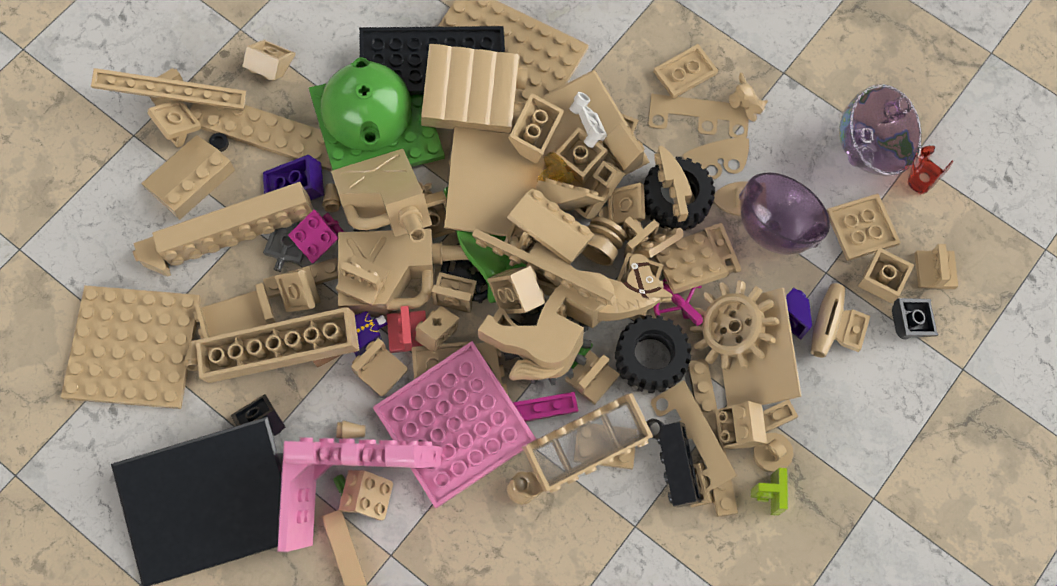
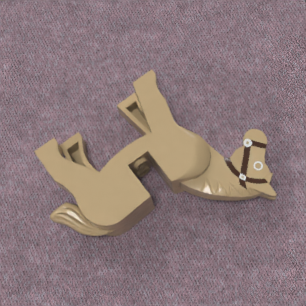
[478,241,672,381]

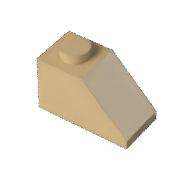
[133,237,171,277]

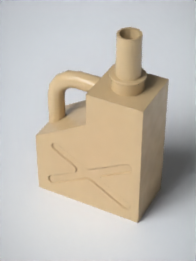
[331,149,432,242]
[338,229,469,317]

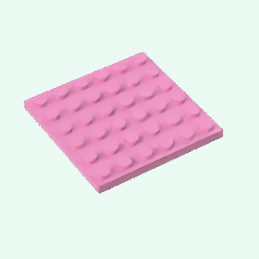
[373,341,536,509]

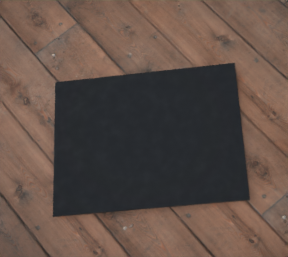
[111,417,282,586]

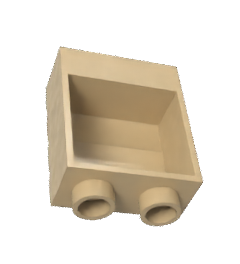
[421,44,528,134]

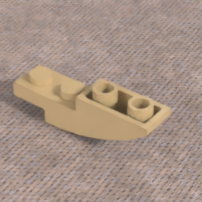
[654,146,692,222]

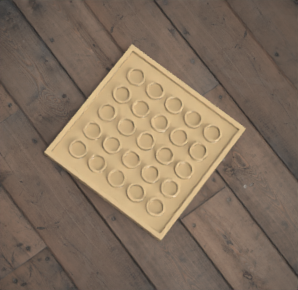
[61,285,201,409]

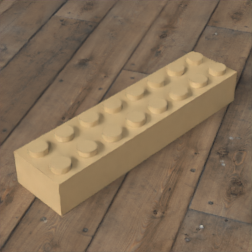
[152,182,313,266]
[196,307,359,383]

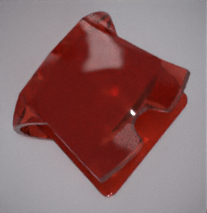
[907,145,954,194]

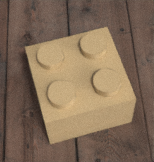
[554,127,607,184]
[858,248,914,304]

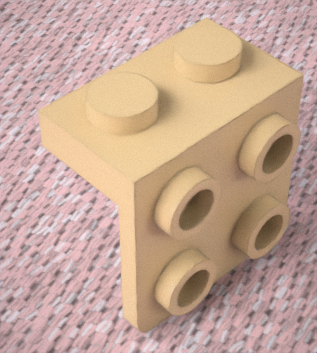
[351,338,407,396]
[339,470,393,520]

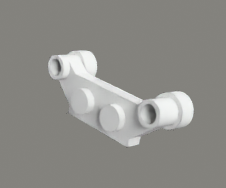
[569,92,607,148]

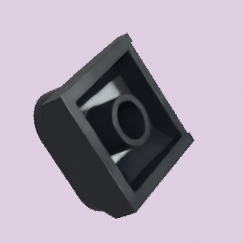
[892,298,938,340]

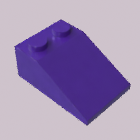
[263,154,324,200]

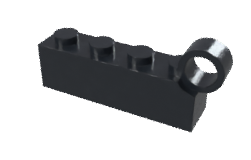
[646,419,701,507]

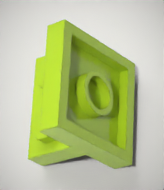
[751,468,788,516]

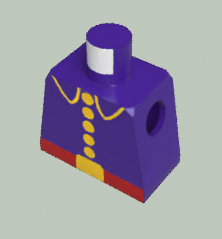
[354,312,388,357]

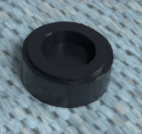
[209,133,229,152]

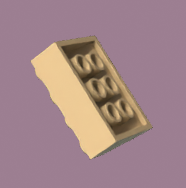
[141,135,235,220]

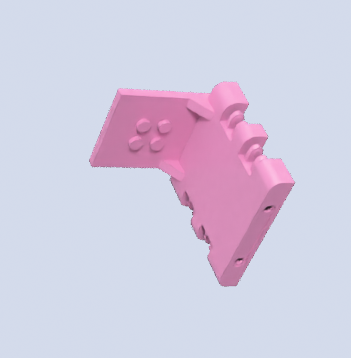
[278,437,442,552]

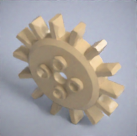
[690,280,779,370]

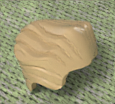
[507,471,543,505]

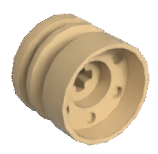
[582,217,627,266]

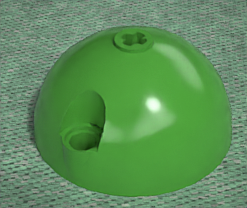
[321,57,412,151]

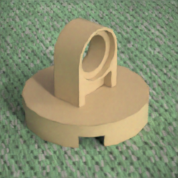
[753,433,794,472]

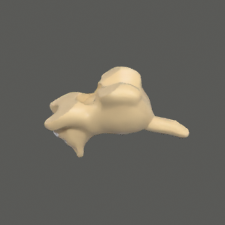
[729,73,768,121]

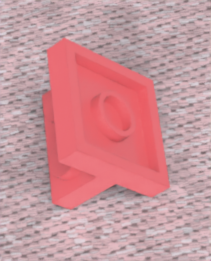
[387,306,426,353]

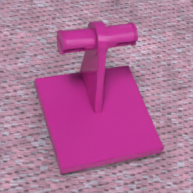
[288,210,344,264]

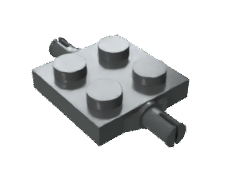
[263,221,304,272]

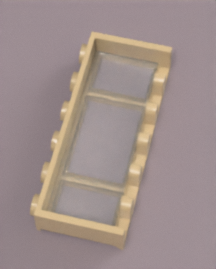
[522,393,653,493]

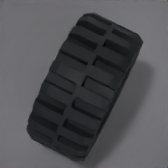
[644,157,715,231]
[615,315,692,393]

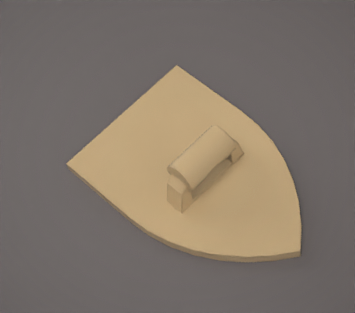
[713,181,767,217]

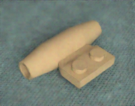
[811,283,870,358]

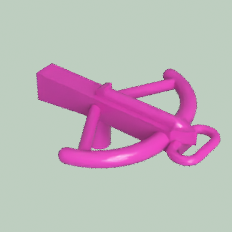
[654,279,703,326]

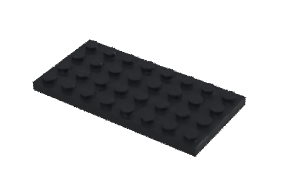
[359,26,505,95]

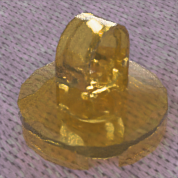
[537,152,574,184]

